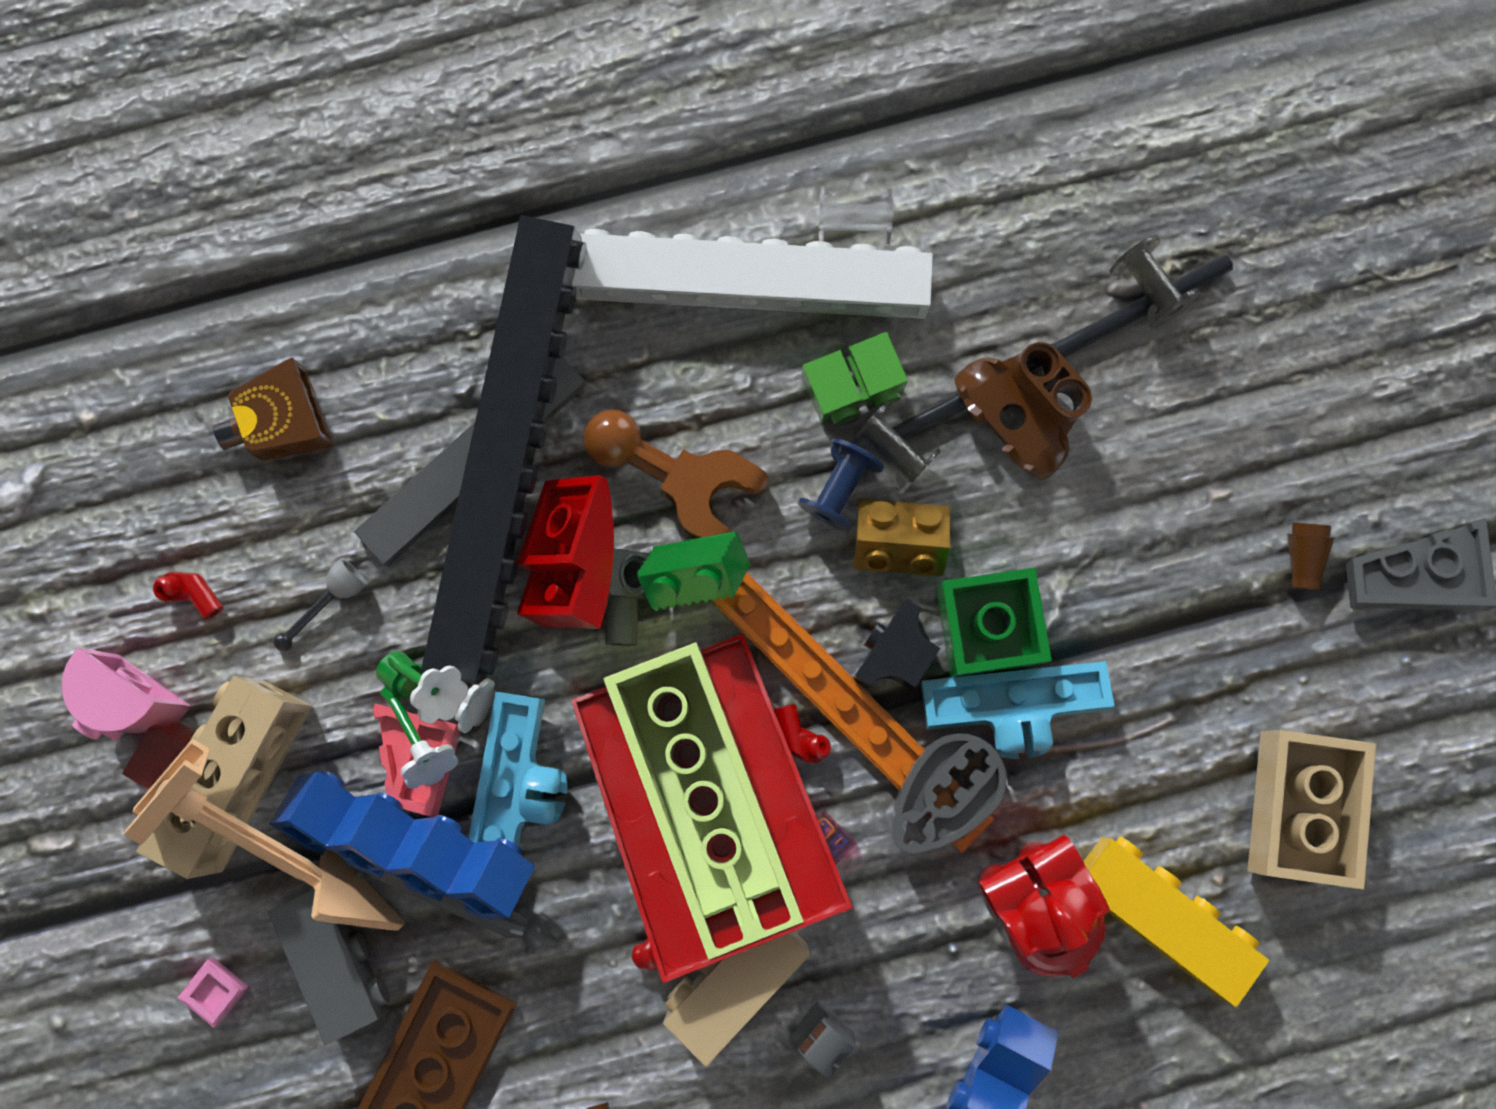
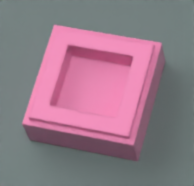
[178,957,249,1028]

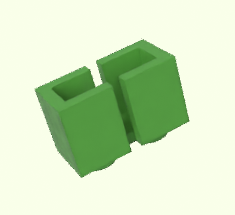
[801,332,908,426]

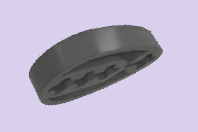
[890,733,1006,854]

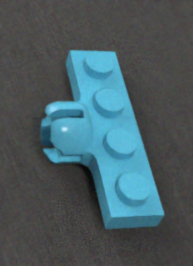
[920,661,1115,759]
[469,691,567,846]

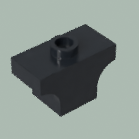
[853,598,941,690]

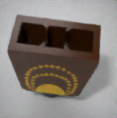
[213,358,333,461]

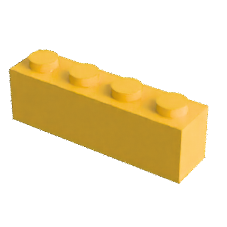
[1083,836,1270,1007]

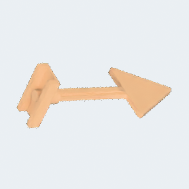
[124,739,405,931]

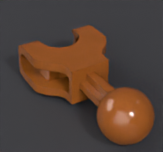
[583,410,769,539]

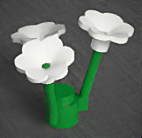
[376,651,496,789]

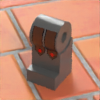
[790,1001,856,1079]

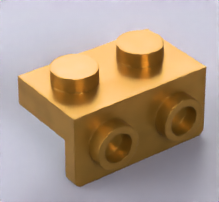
[853,498,950,576]

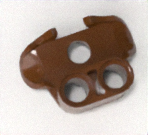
[955,342,1092,480]

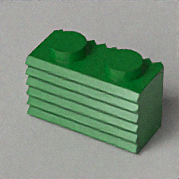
[638,531,751,611]

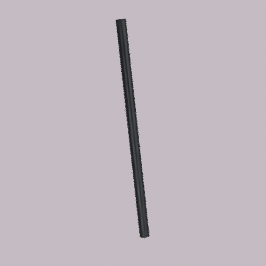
[873,255,1233,453]

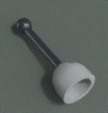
[273,558,368,651]

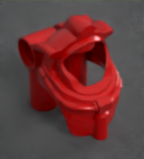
[977,834,1110,979]

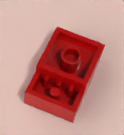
[517,475,614,629]

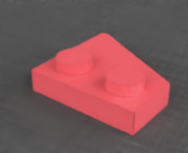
[373,703,461,817]

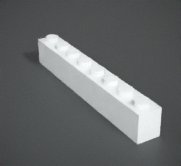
[572,229,933,319]

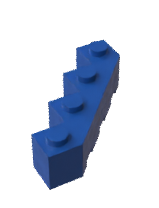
[268,770,535,919]
[946,1005,1059,1109]

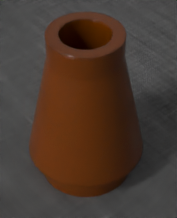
[1287,523,1335,590]

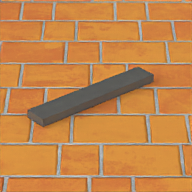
[354,357,587,566]

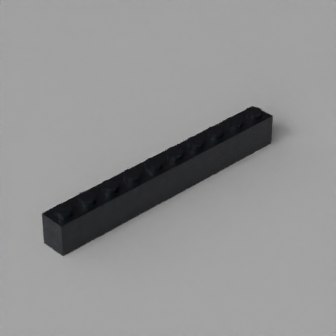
[421,215,586,683]

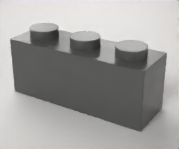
[267,889,390,1046]

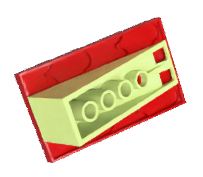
[571,634,853,983]

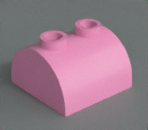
[62,648,191,741]

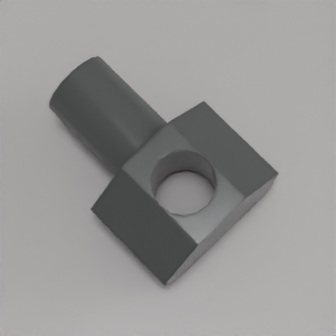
[605,548,650,646]

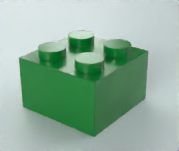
[935,567,1052,678]

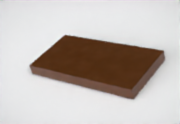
[358,961,518,1109]

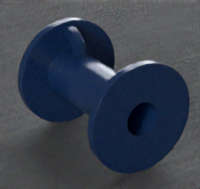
[797,438,884,532]

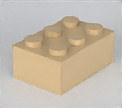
[1247,730,1376,890]
[663,931,810,1067]

